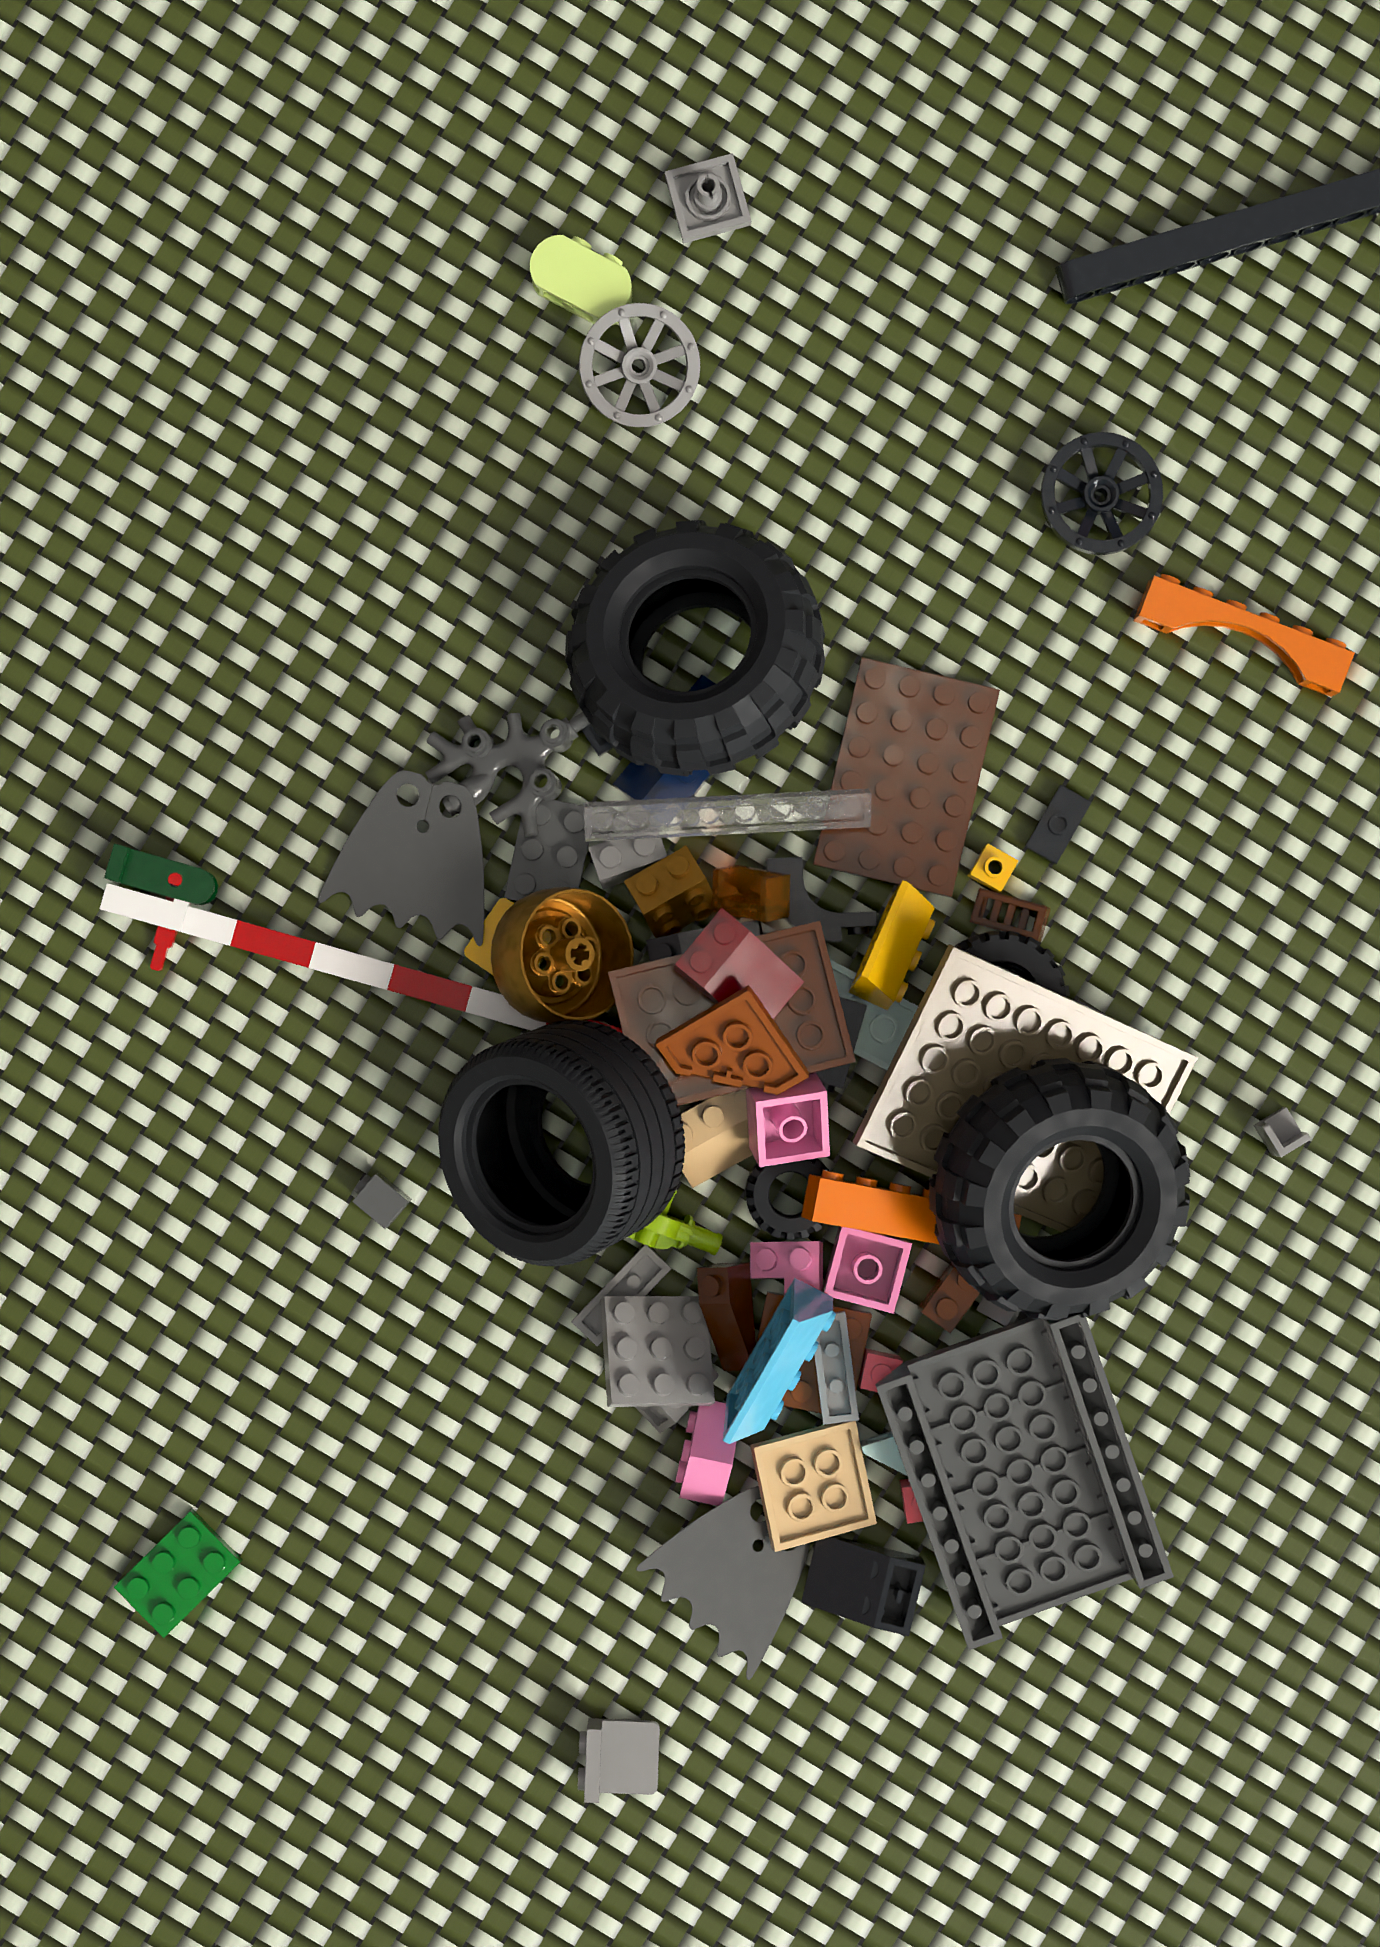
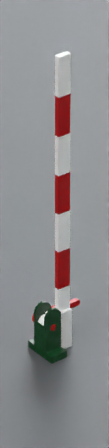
[100,843,622,1033]

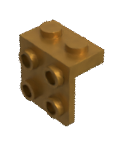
[624,846,718,938]

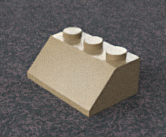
[680,1089,753,1188]

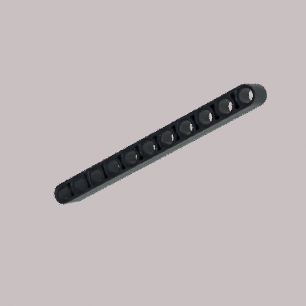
[1055,169,1380,304]

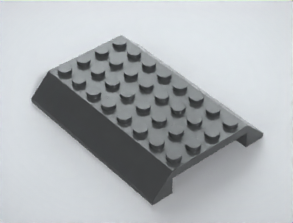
[875,1313,1174,1650]

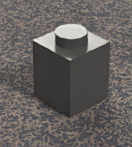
[352,1172,412,1229]

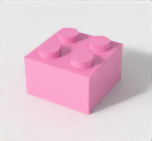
[746,1073,830,1167]
[823,1226,912,1314]

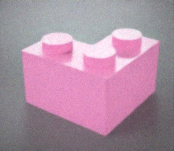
[675,1401,737,1506]

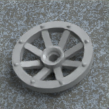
[579,303,700,427]

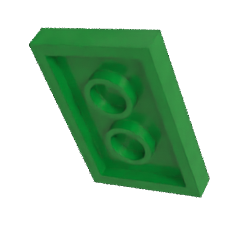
[114,1509,243,1638]

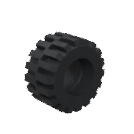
[745,1158,829,1240]

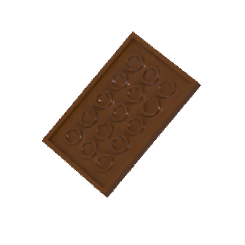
[813,657,1000,898]
[608,921,856,1106]

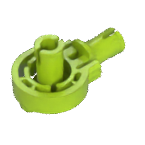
[628,1190,723,1256]

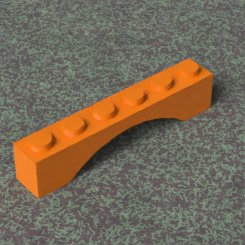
[1133,574,1355,697]

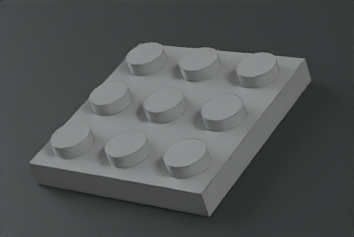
[600,1296,715,1407]

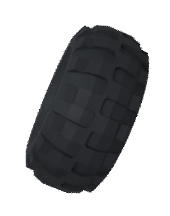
[565,520,826,776]
[929,1058,1191,1320]

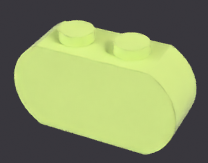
[530,235,632,326]

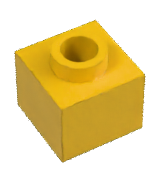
[967,843,1019,893]

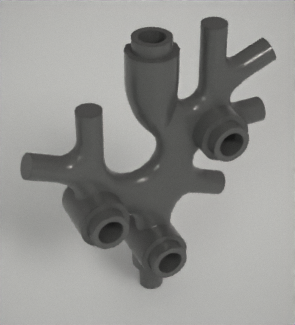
[425,712,590,837]

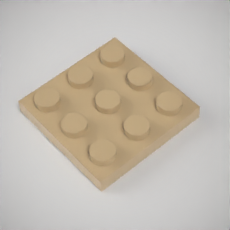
[750,1421,877,1552]

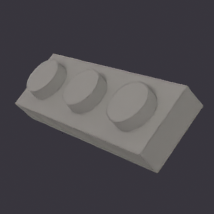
[571,1245,671,1346]
[814,1311,859,1425]

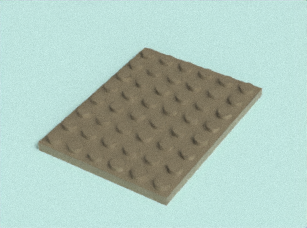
[852,944,1198,1232]

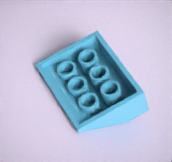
[723,1278,836,1444]

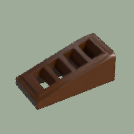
[970,888,1050,942]

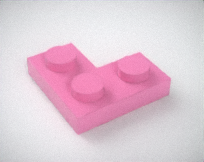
[750,1241,823,1295]

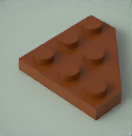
[655,985,809,1095]

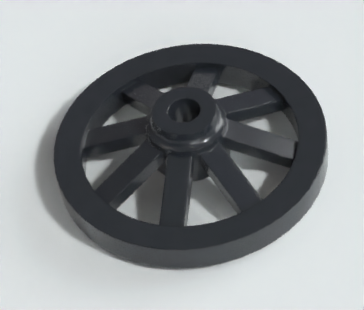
[1040,432,1163,555]

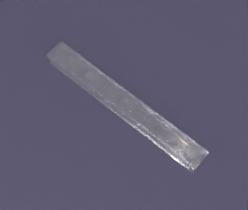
[583,788,872,842]

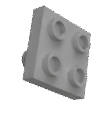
[665,153,751,244]

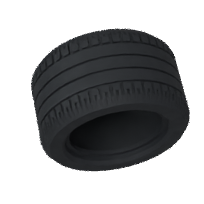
[438,1020,685,1266]

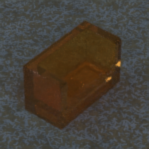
[712,865,790,922]

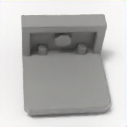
[578,1718,660,1803]

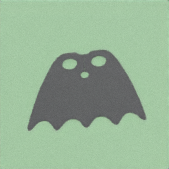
[318,770,484,946]
[636,1486,810,1680]

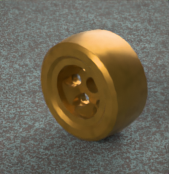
[491,887,634,1023]

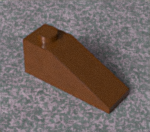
[697,1262,756,1371]

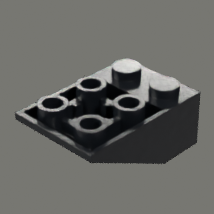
[801,1536,926,1636]

